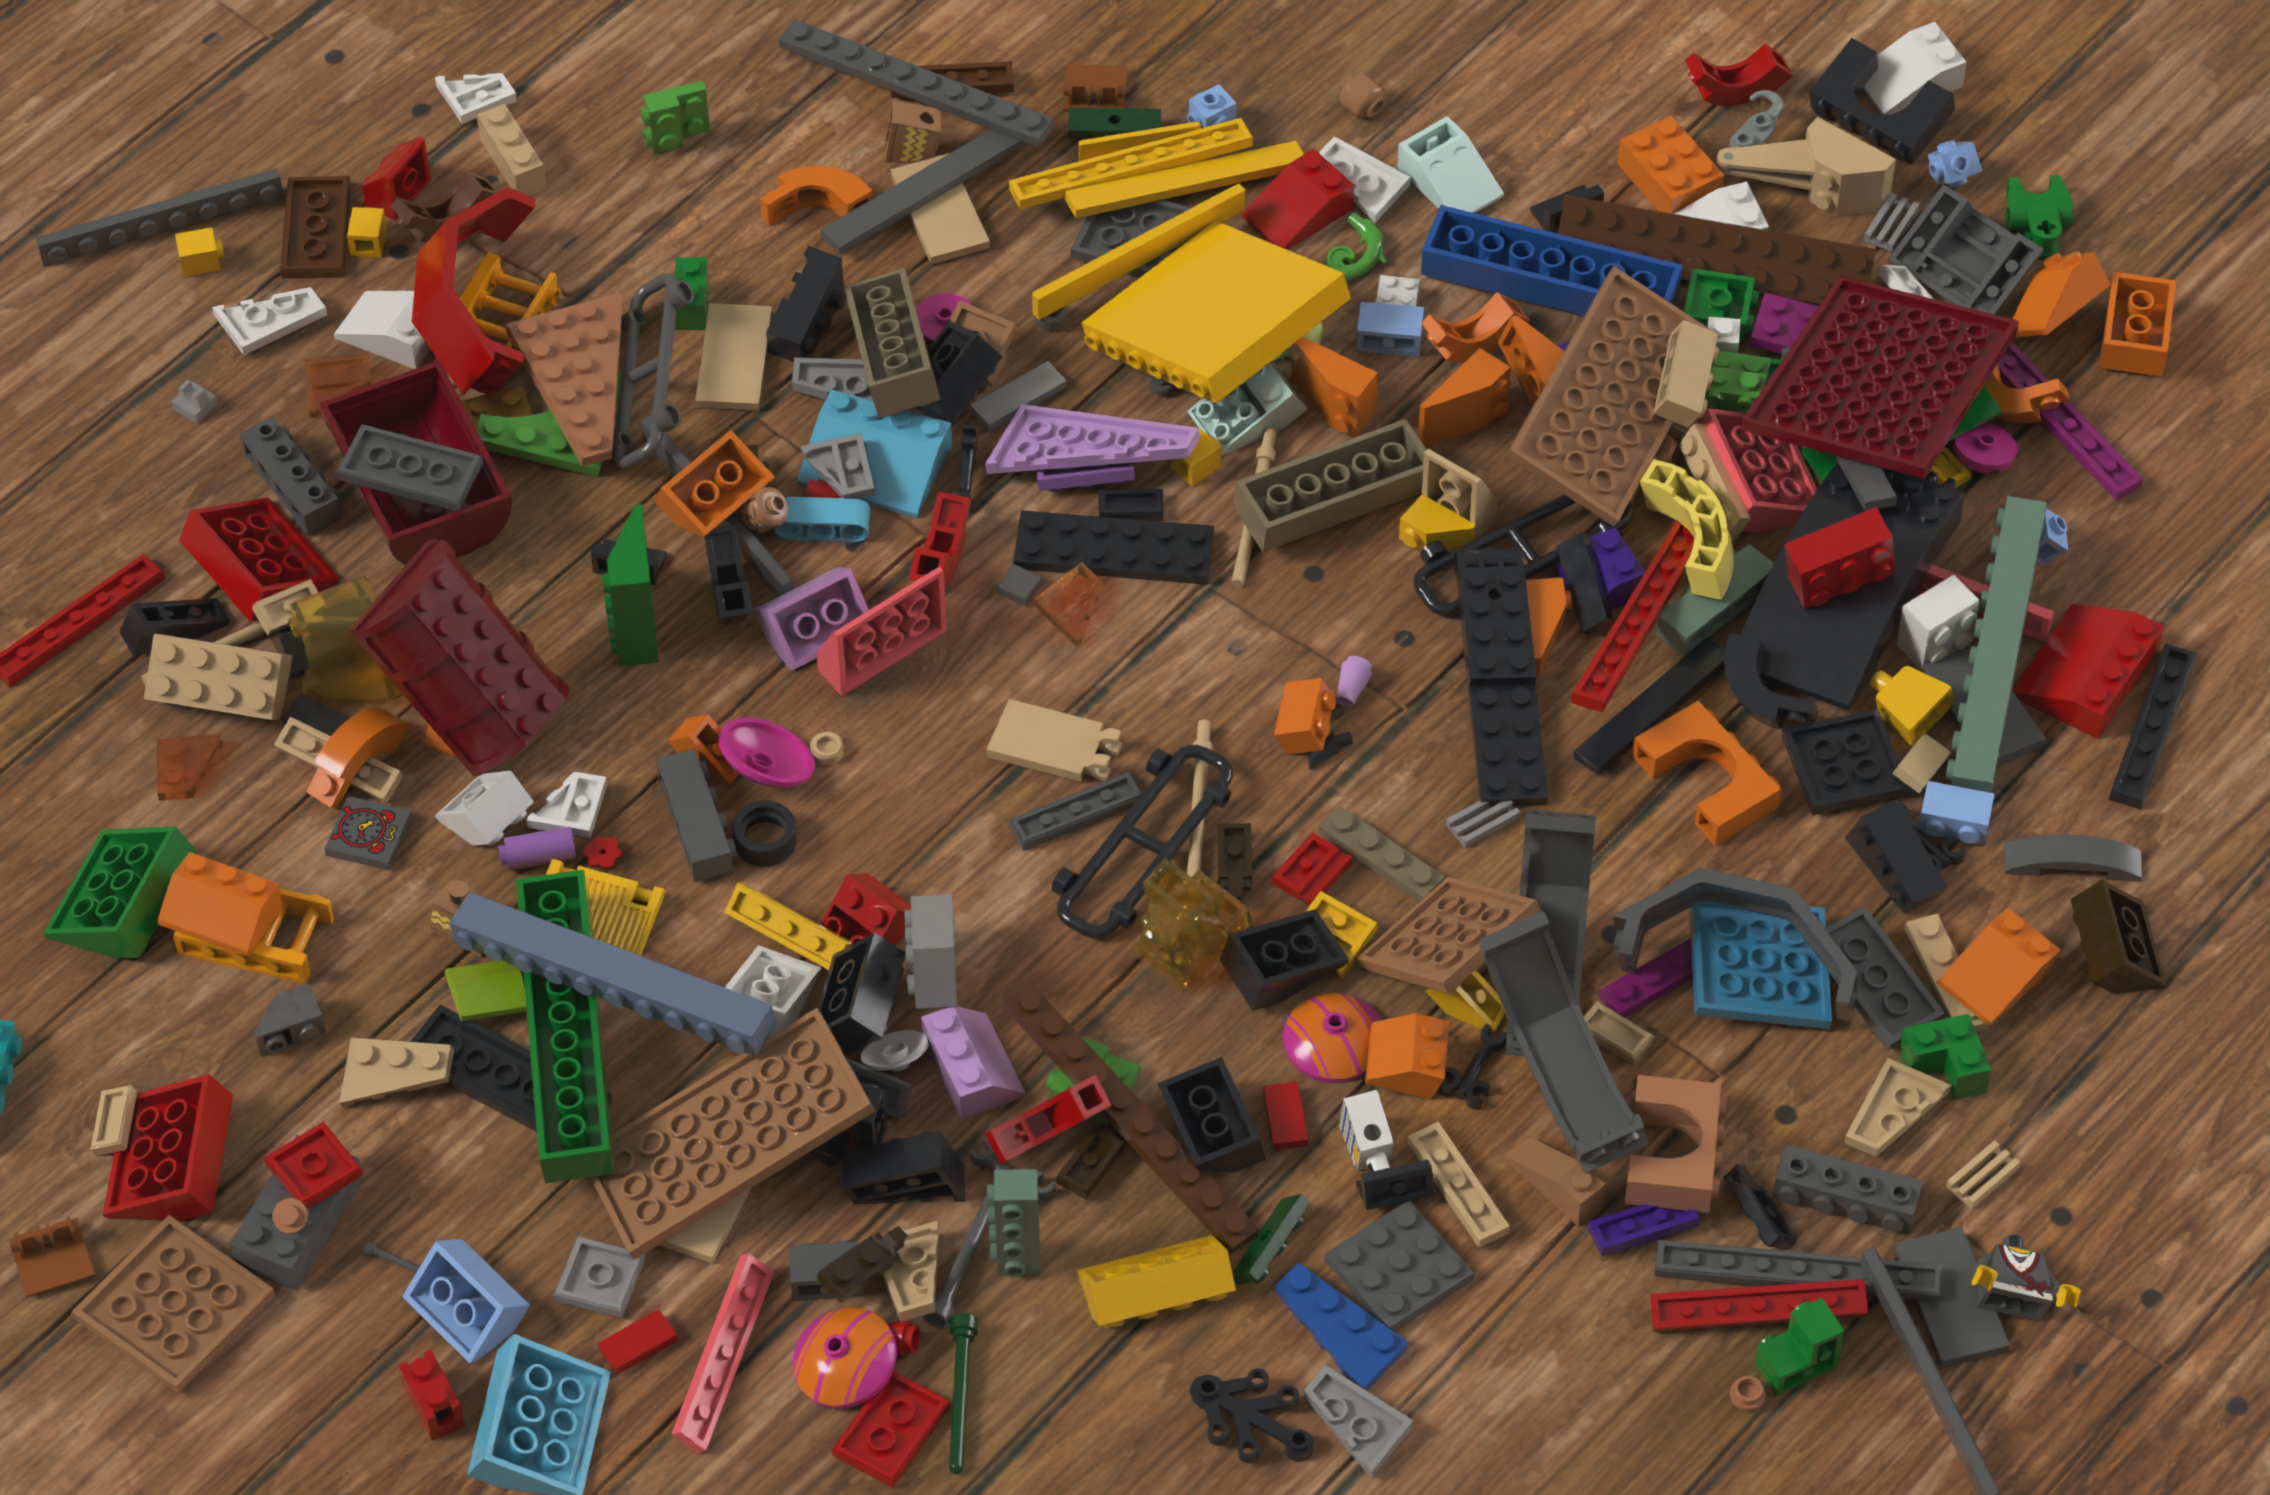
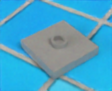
[554,1237,645,1318]

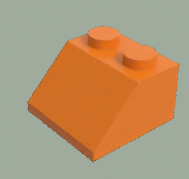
[1365,1013,1449,1100]

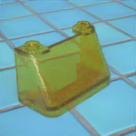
[288,575,403,701]

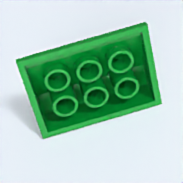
[602,504,659,667]
[43,826,198,958]

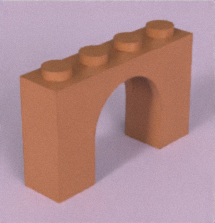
[1625,1075,1727,1213]

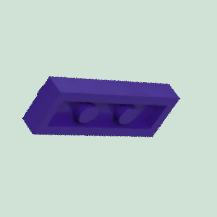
[1588,1205,1700,1257]

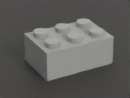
[904,894,957,1008]

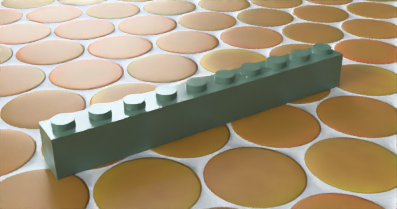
[1946,496,2047,793]

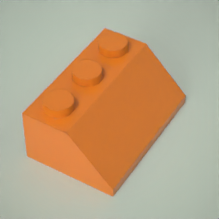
[654,430,775,537]
[158,852,282,956]

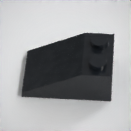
[1220,909,1349,1011]

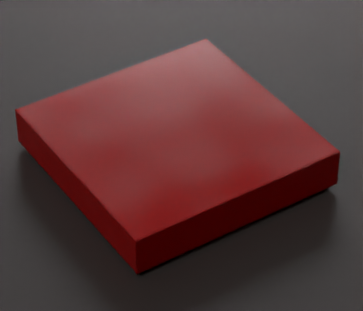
[264,1121,363,1209]

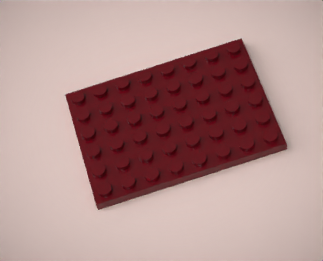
[1741,275,2019,479]

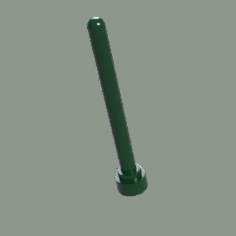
[949,1313,979,1474]

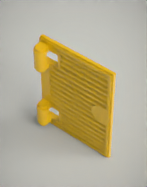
[546,859,666,956]

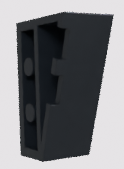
[766,246,847,362]
[1845,800,1947,914]
[841,1131,965,1204]

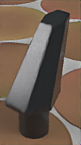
[1308,730,1353,769]

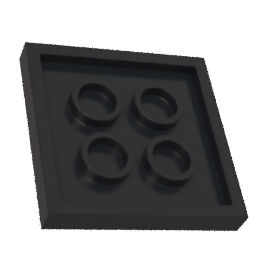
[1781,709,1909,815]

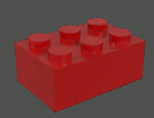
[1785,507,1895,609]

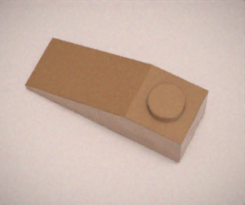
[1505,1137,1606,1226]

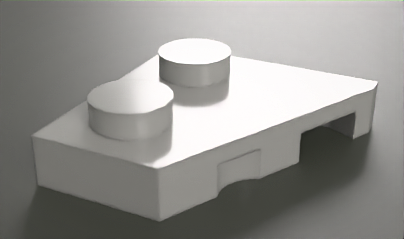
[801,433,875,499]

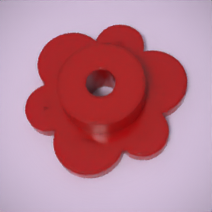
[583,837,622,869]

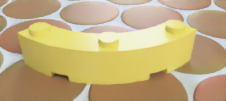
[1640,459,1734,600]

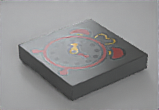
[325,796,412,870]

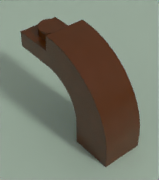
[390,171,498,243]

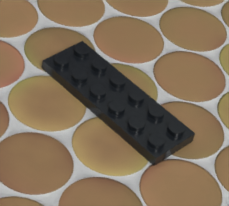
[1013,510,1214,585]
[410,1004,612,1132]

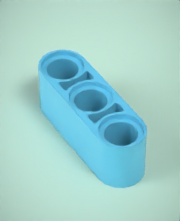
[775,497,871,542]

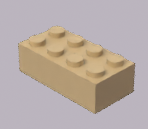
[144,634,292,721]

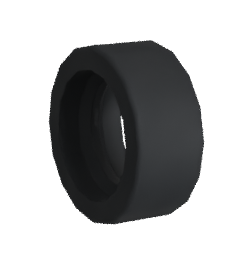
[732,800,797,867]

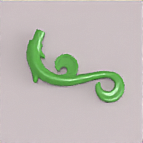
[1326,212,1387,282]

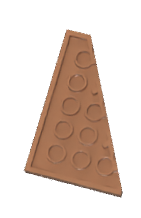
[506,292,623,467]

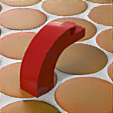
[1685,44,1793,106]
[909,492,971,587]
[984,1074,1112,1165]

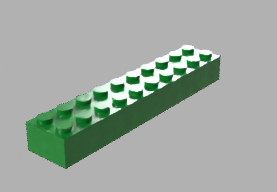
[516,870,615,1183]

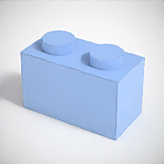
[1356,302,1424,357]
[1919,781,1994,845]

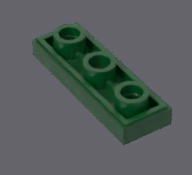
[1068,107,1161,138]
[1232,1194,1309,1285]

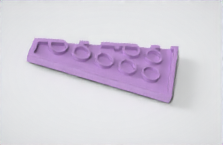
[985,404,1200,474]

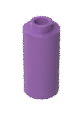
[498,826,576,871]

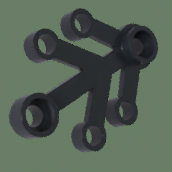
[1190,1368,1313,1463]

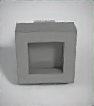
[171,380,218,424]

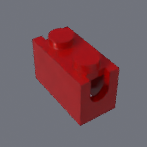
[398,1350,465,1441]

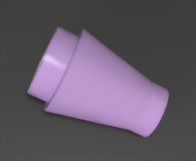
[1335,656,1373,707]

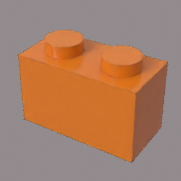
[1274,678,1336,755]

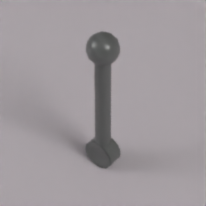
[363,1242,421,1273]

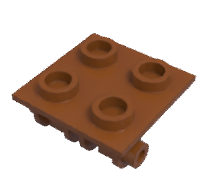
[1063,64,1127,112]
[9,1217,95,1298]

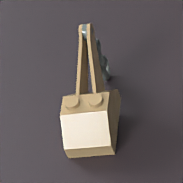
[1716,90,1896,216]

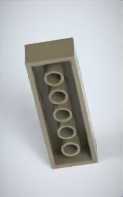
[844,268,941,418]
[1232,419,1426,552]

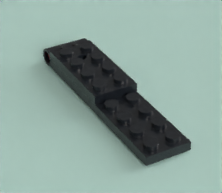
[1454,548,1548,806]

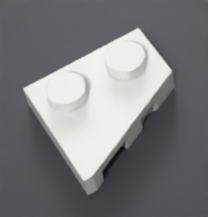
[435,73,517,124]
[527,772,607,838]

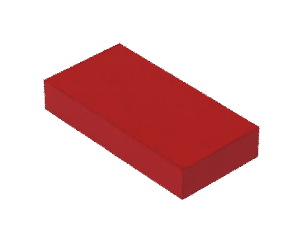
[1263,1081,1308,1150]
[597,1309,678,1375]

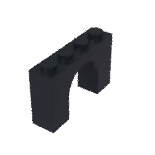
[1809,38,1955,164]

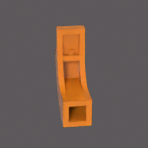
[760,166,873,226]
[1421,292,1530,363]
[1984,364,2070,424]
[306,708,409,809]

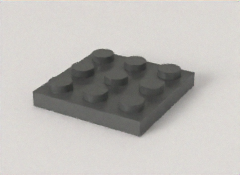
[1071,200,1191,277]
[1324,1201,1474,1332]

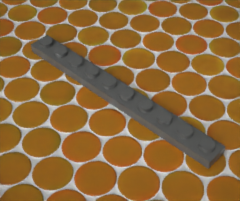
[778,19,1055,147]

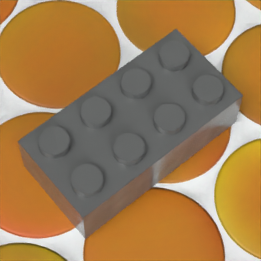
[229,1135,364,1291]

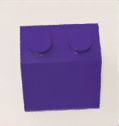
[1555,527,1645,610]

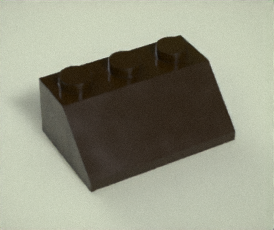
[2070,880,2167,994]

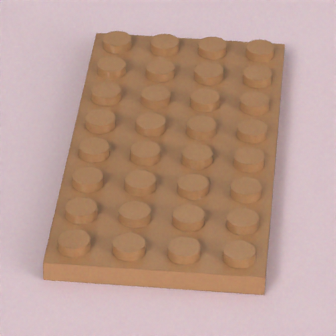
[1505,266,1720,526]
[590,1008,875,1260]

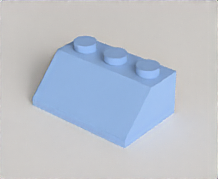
[402,1239,530,1364]

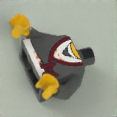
[1968,1235,2081,1321]

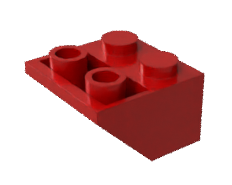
[820,873,911,945]

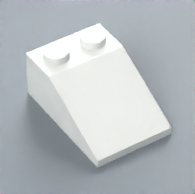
[1862,22,1967,115]
[1674,182,1769,230]
[334,291,431,369]
[725,945,821,1037]

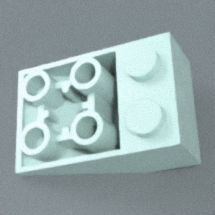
[1397,116,1504,213]
[1187,361,1308,456]

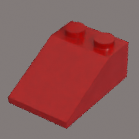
[1242,149,1354,250]

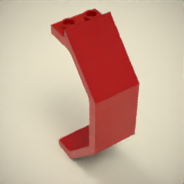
[411,187,535,396]

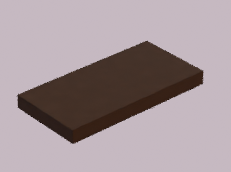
[280,176,351,279]

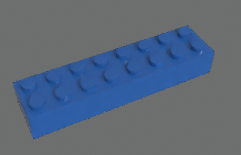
[1421,205,1683,315]

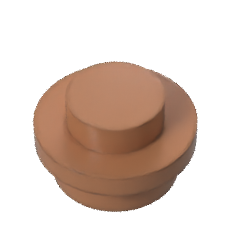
[272,1198,308,1234]
[1730,1376,1766,1411]

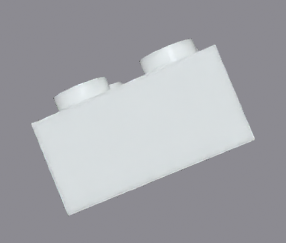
[1376,275,1420,307]

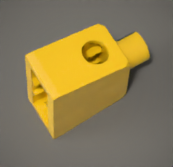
[1870,666,1954,747]

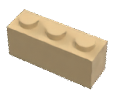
[477,104,547,196]
[1653,320,1719,427]

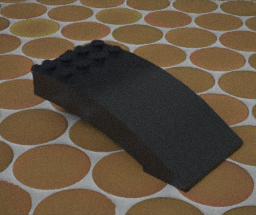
[1740,461,1964,711]

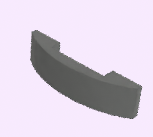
[2005,834,2142,882]

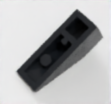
[119,598,231,655]

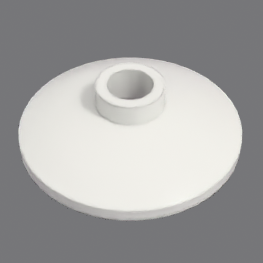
[861,1030,929,1072]

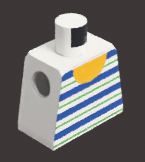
[1339,1090,1393,1172]

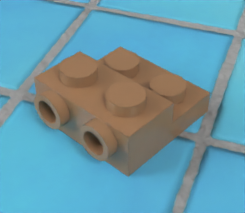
[950,300,1018,389]

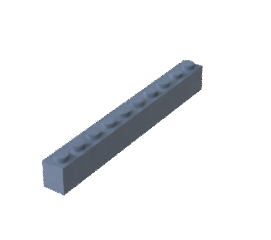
[449,892,775,1057]

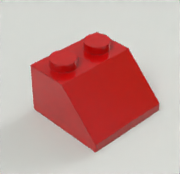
[362,137,431,221]

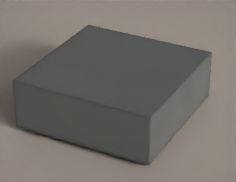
[997,564,1042,606]

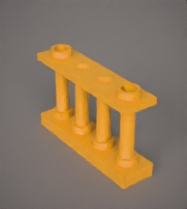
[434,252,561,362]
[173,888,334,984]

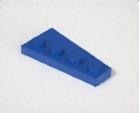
[1275,1262,1408,1391]

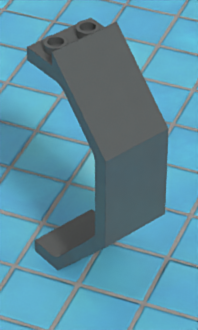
[1505,809,1596,1056]
[1613,868,1858,1022]
[1479,911,1650,1173]

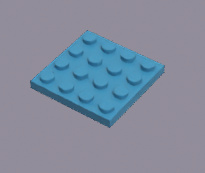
[1689,902,1832,1029]

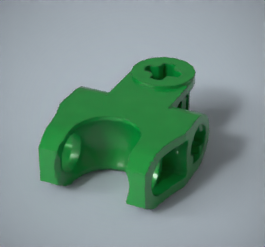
[2005,174,2073,260]

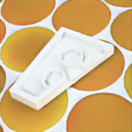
[1319,136,1411,223]
[212,287,327,355]

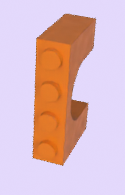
[1633,701,1781,846]

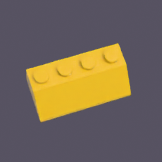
[1077,1235,1236,1328]

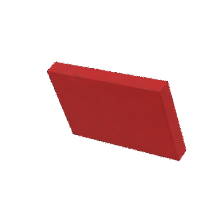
[831,1371,951,1488]

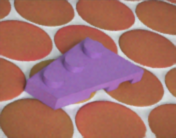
[1037,462,1135,491]

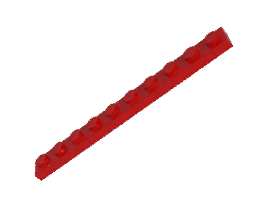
[1571,521,1694,713]

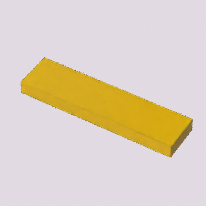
[724,882,854,970]

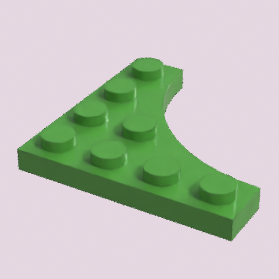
[477,370,622,477]

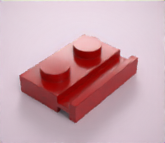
[1272,832,1352,906]

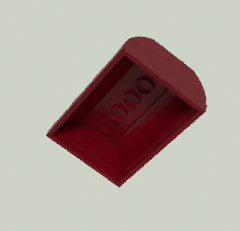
[319,360,512,565]
[349,539,569,776]

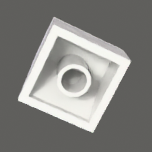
[435,771,534,846]

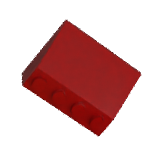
[179,497,339,622]
[2012,604,2164,739]
[103,1074,233,1221]

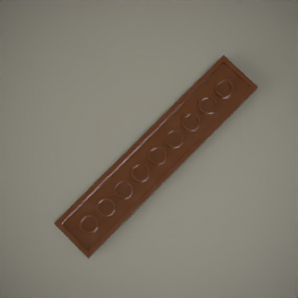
[1558,195,1876,304]

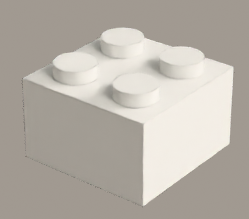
[1897,575,1979,669]

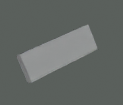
[970,361,1067,431]

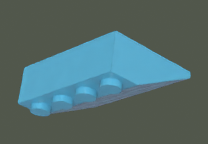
[797,389,952,518]
[467,1334,611,1495]

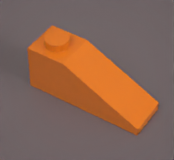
[1526,578,1572,678]

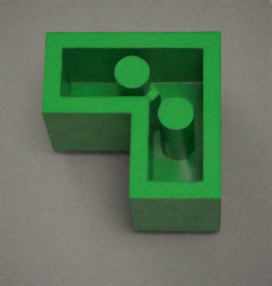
[1899,1014,1991,1100]
[1754,1298,1844,1396]

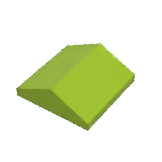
[445,961,527,1021]

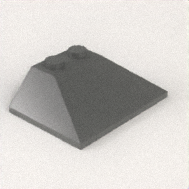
[1888,184,2044,315]

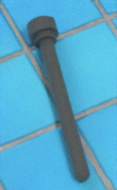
[922,1193,988,1329]

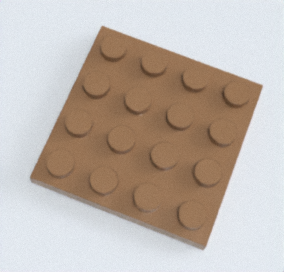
[1356,877,1541,994]
[72,1215,275,1394]

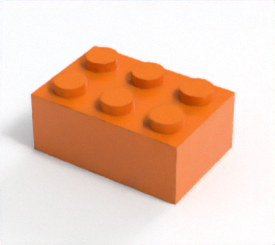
[1618,116,1724,214]
[2099,272,2176,377]

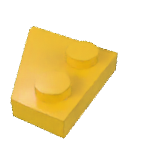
[1306,891,1378,979]

